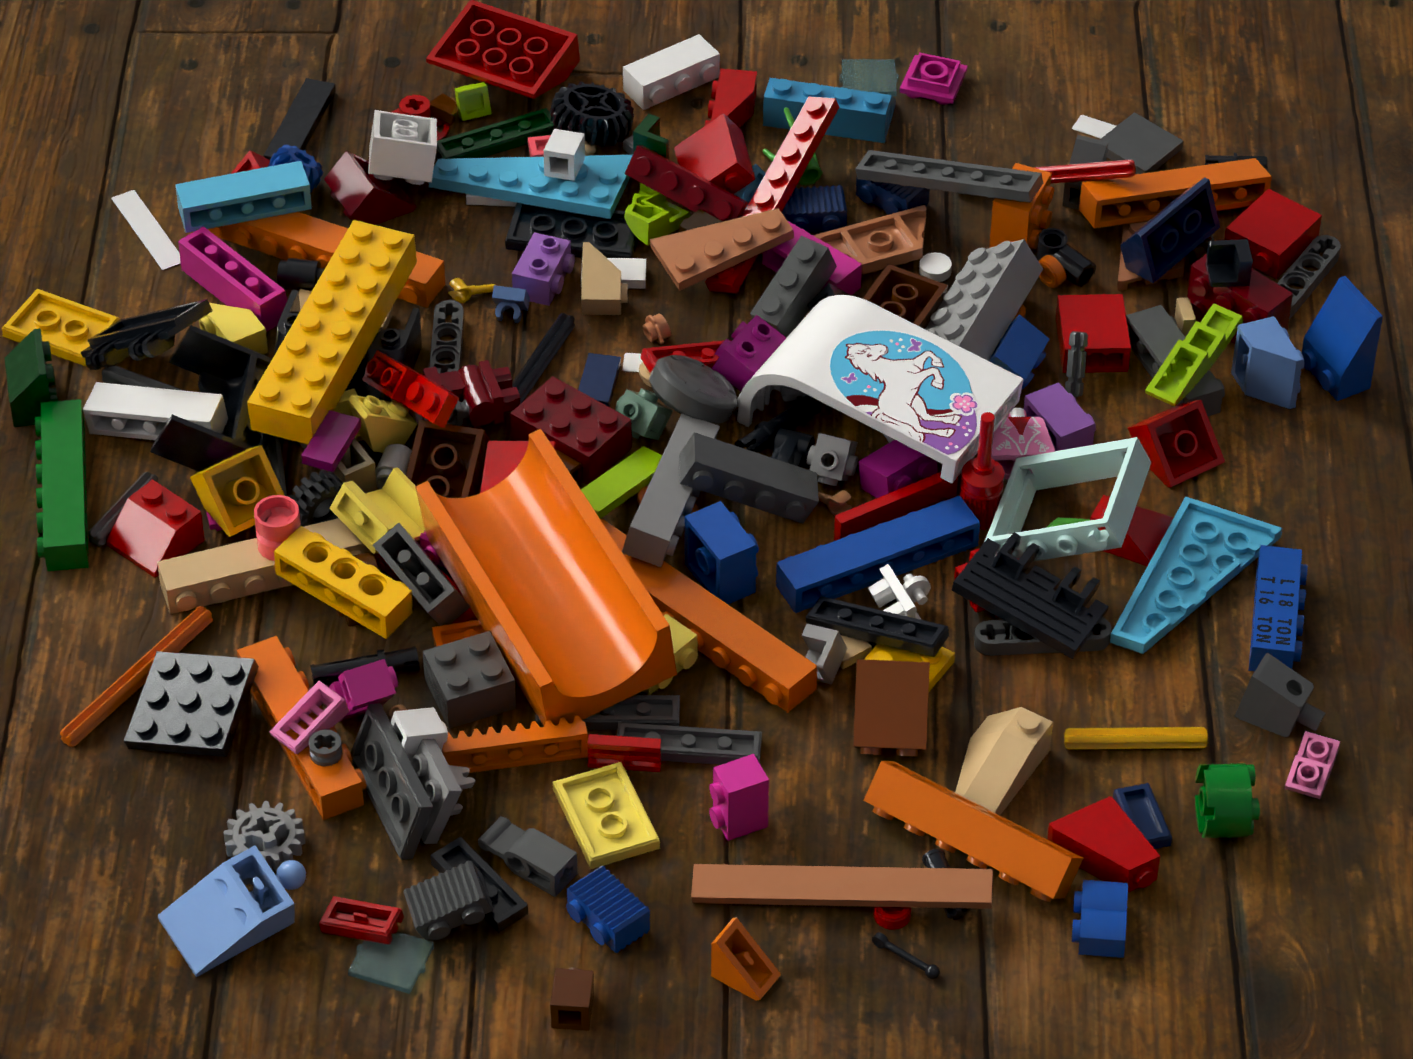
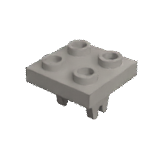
[411,739,475,844]

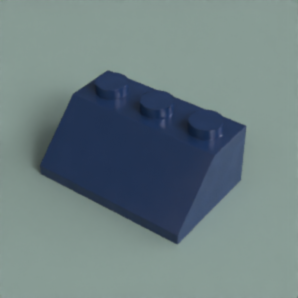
[1120,177,1220,283]

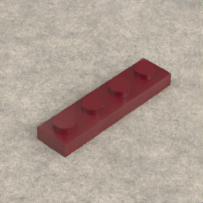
[624,145,748,222]

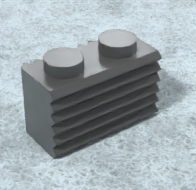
[403,861,494,941]

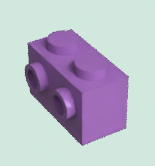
[512,232,575,306]

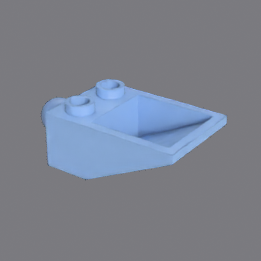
[158,845,306,977]

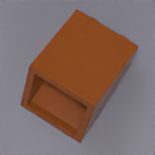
[853,659,930,756]

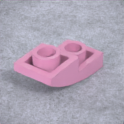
[1285,731,1340,799]

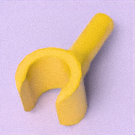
[448,278,495,303]

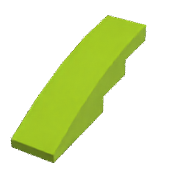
[1145,303,1243,407]

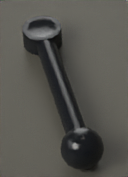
[872,932,940,979]

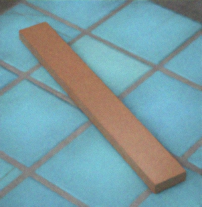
[691,864,993,909]

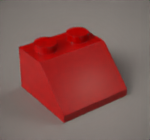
[1128,400,1225,488]
[106,479,205,578]

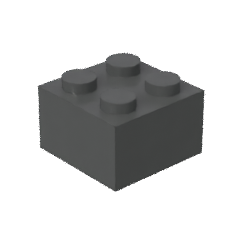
[423,631,516,729]

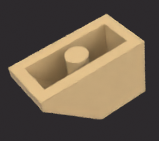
[581,242,628,315]

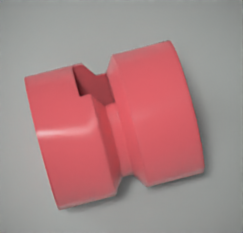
[254,495,301,561]

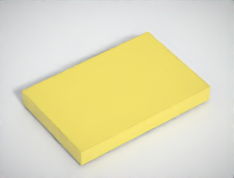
[553,762,660,869]

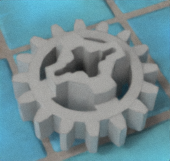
[224,801,305,872]

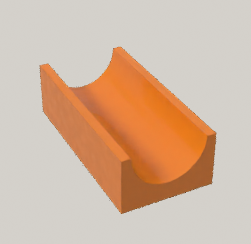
[415,429,677,726]

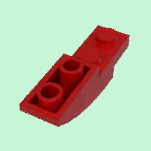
[362,350,459,428]

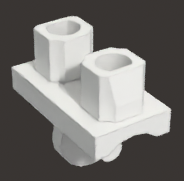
[868,564,931,620]

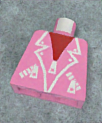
[991,408,1055,479]

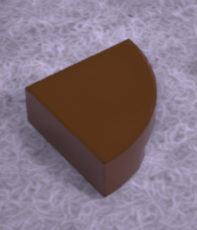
[430,93,457,124]

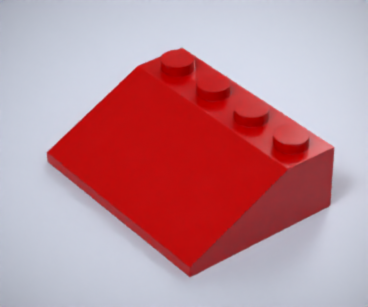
[426,0,580,99]

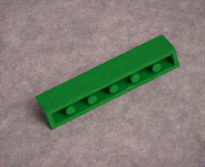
[35,399,89,571]

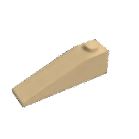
[955,707,1053,815]

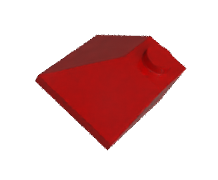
[1090,495,1174,566]

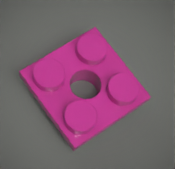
[900,52,968,105]

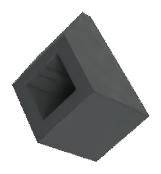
[1062,135,1108,210]

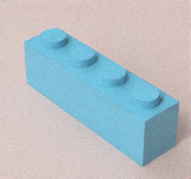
[175,161,312,233]

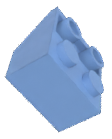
[1231,316,1304,409]

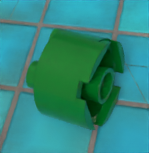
[1195,763,1260,838]

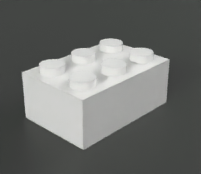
[368,110,437,185]

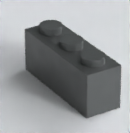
[750,236,837,338]
[373,523,471,626]

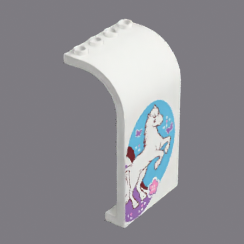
[737,295,1023,483]

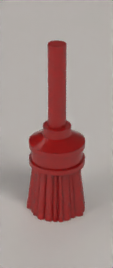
[960,412,1005,530]

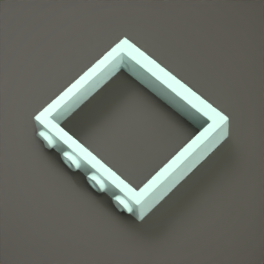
[985,437,1151,561]

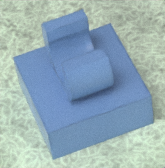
[492,285,530,323]

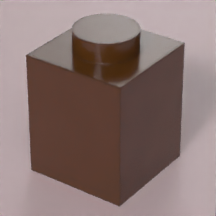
[550,968,594,1031]

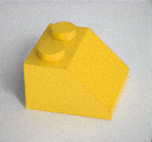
[190,445,285,537]

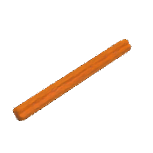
[60,606,213,747]

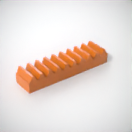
[442,716,588,773]

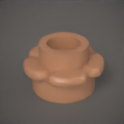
[642,313,671,345]

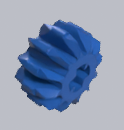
[268,145,323,193]

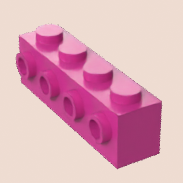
[178,226,288,332]

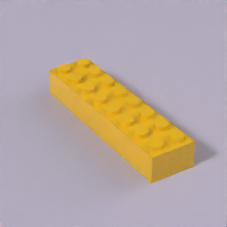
[247,220,417,445]

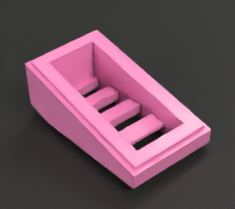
[269,681,349,754]

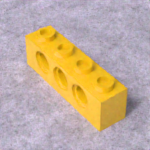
[274,526,413,639]

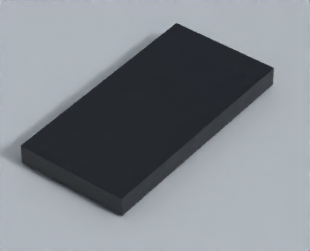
[505,203,638,258]

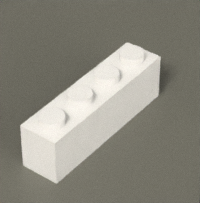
[83,382,228,440]

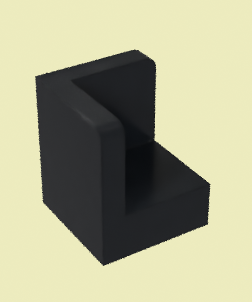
[1205,239,1253,287]

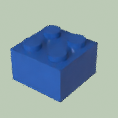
[685,501,759,604]

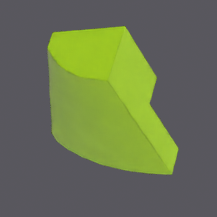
[624,183,690,245]

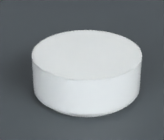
[919,252,952,282]

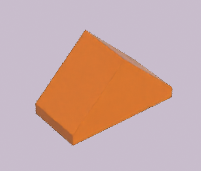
[711,917,781,1001]

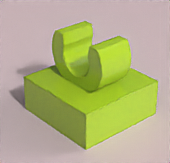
[455,82,492,121]

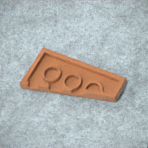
[650,208,794,291]

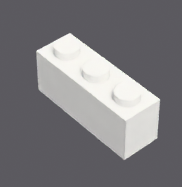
[623,34,720,110]

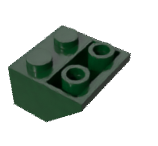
[4,328,58,427]

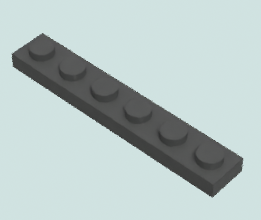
[855,150,1043,202]

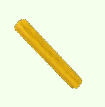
[1064,727,1208,750]

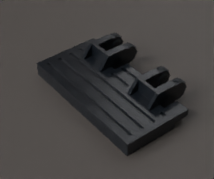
[81,299,213,371]
[951,532,1109,659]

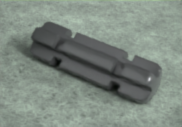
[1065,331,1088,397]

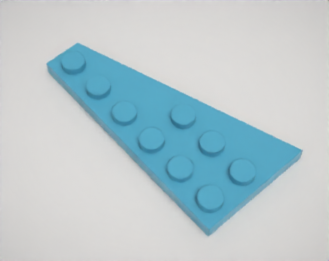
[428,154,633,219]
[1110,496,1283,654]

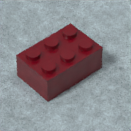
[1187,254,1293,344]
[510,376,632,484]

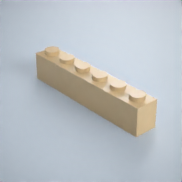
[157,518,371,615]

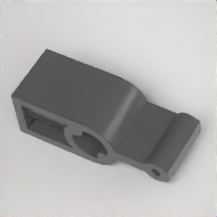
[478,816,578,897]

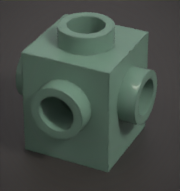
[615,388,673,440]

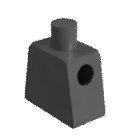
[1234,653,1326,737]

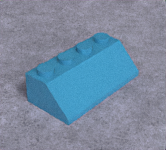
[763,78,896,143]

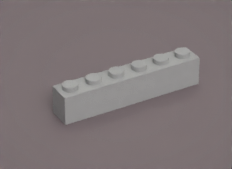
[622,413,720,567]

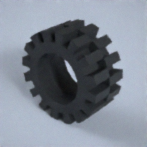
[289,470,343,527]

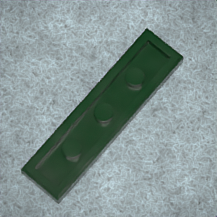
[436,108,554,159]

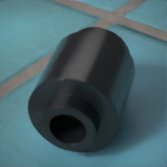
[277,258,325,291]

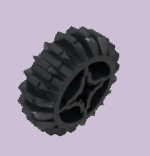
[550,82,634,148]

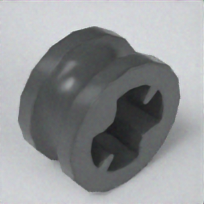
[308,729,343,766]

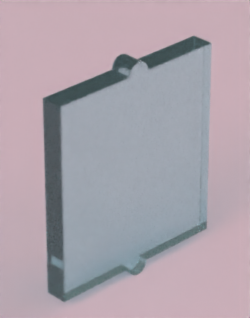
[839,59,899,96]
[348,932,434,994]

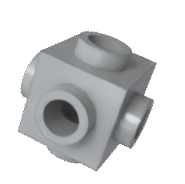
[807,433,858,486]

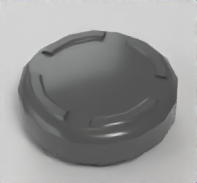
[649,355,738,424]

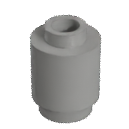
[375,444,412,489]

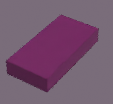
[301,410,361,472]

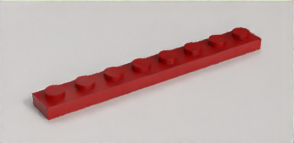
[705,96,840,294]

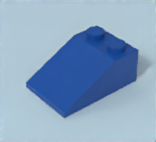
[1301,276,1383,401]

